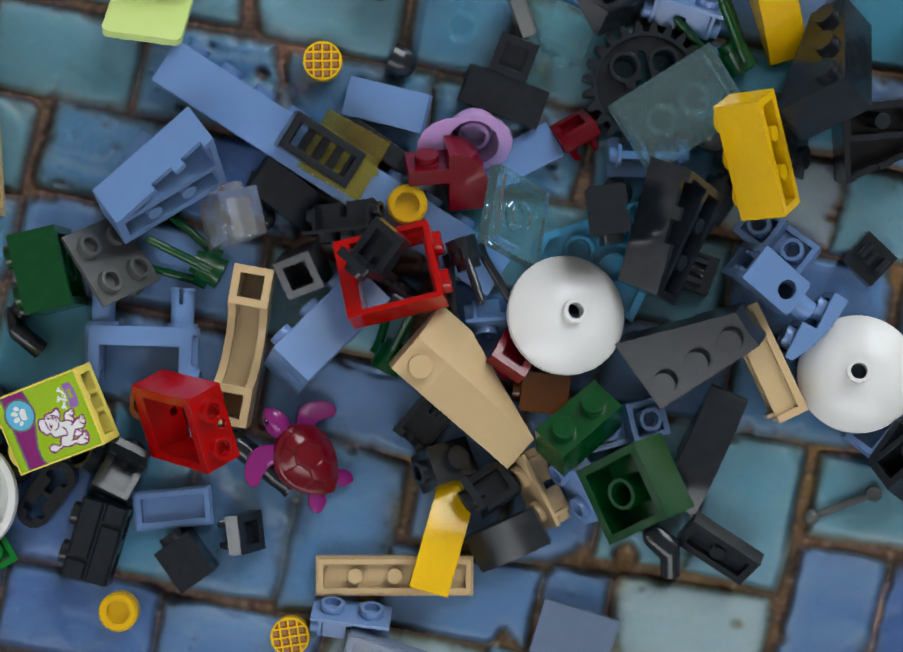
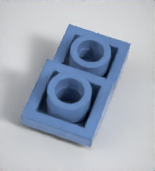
[341,75,433,134]
[732,218,822,276]
[776,292,848,361]
[592,397,671,453]

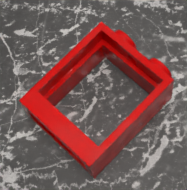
[332,219,453,329]
[130,369,240,474]

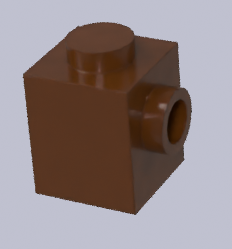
[511,364,571,414]

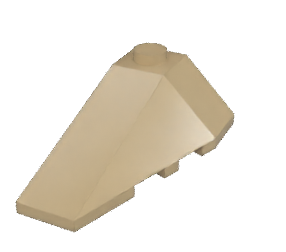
[388,308,534,469]

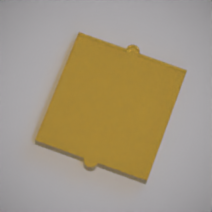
[297,109,391,200]

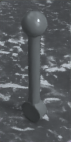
[804,486,882,525]

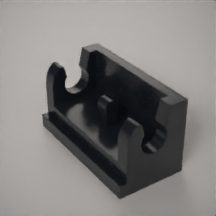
[393,396,451,452]

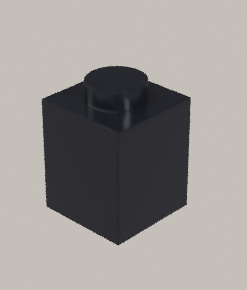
[272,239,333,301]
[154,527,219,594]

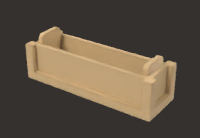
[743,302,809,423]

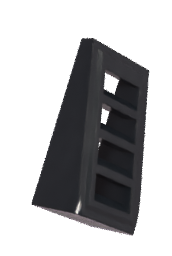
[274,110,366,189]

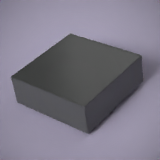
[506,0,537,38]

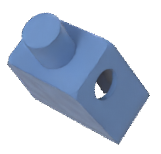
[720,241,816,321]

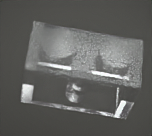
[198,181,267,250]

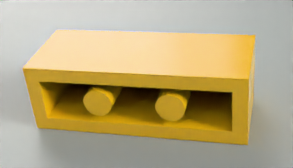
[713,88,801,221]

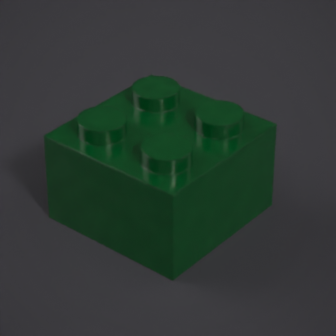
[3,224,89,316]
[577,433,695,545]

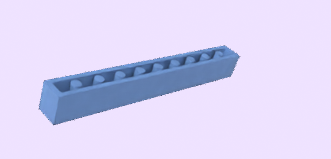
[151,40,513,297]

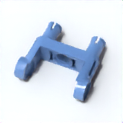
[84,287,203,388]

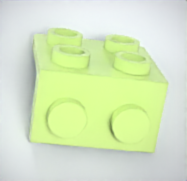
[102,0,194,46]

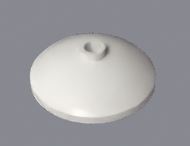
[506,256,624,376]
[797,315,903,434]

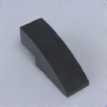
[674,383,748,516]

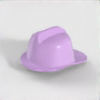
[417,108,513,169]

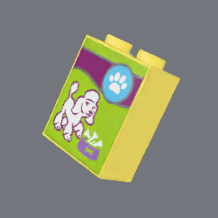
[0,362,120,476]

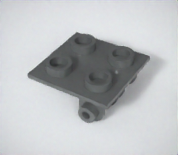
[60,218,161,308]

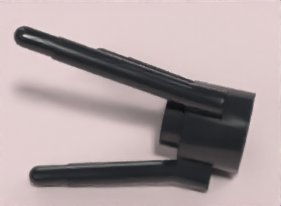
[442,234,510,319]

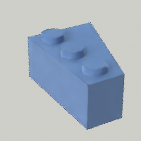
[92,107,227,244]
[264,273,390,396]

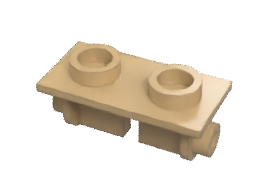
[508,446,571,529]

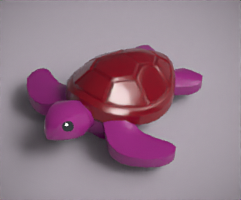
[244,400,353,513]

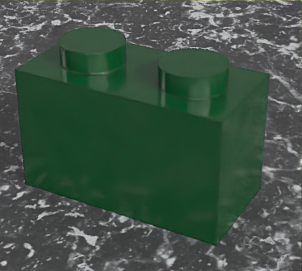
[535,380,622,477]

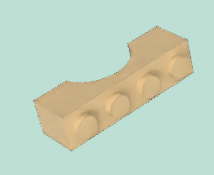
[214,263,278,429]

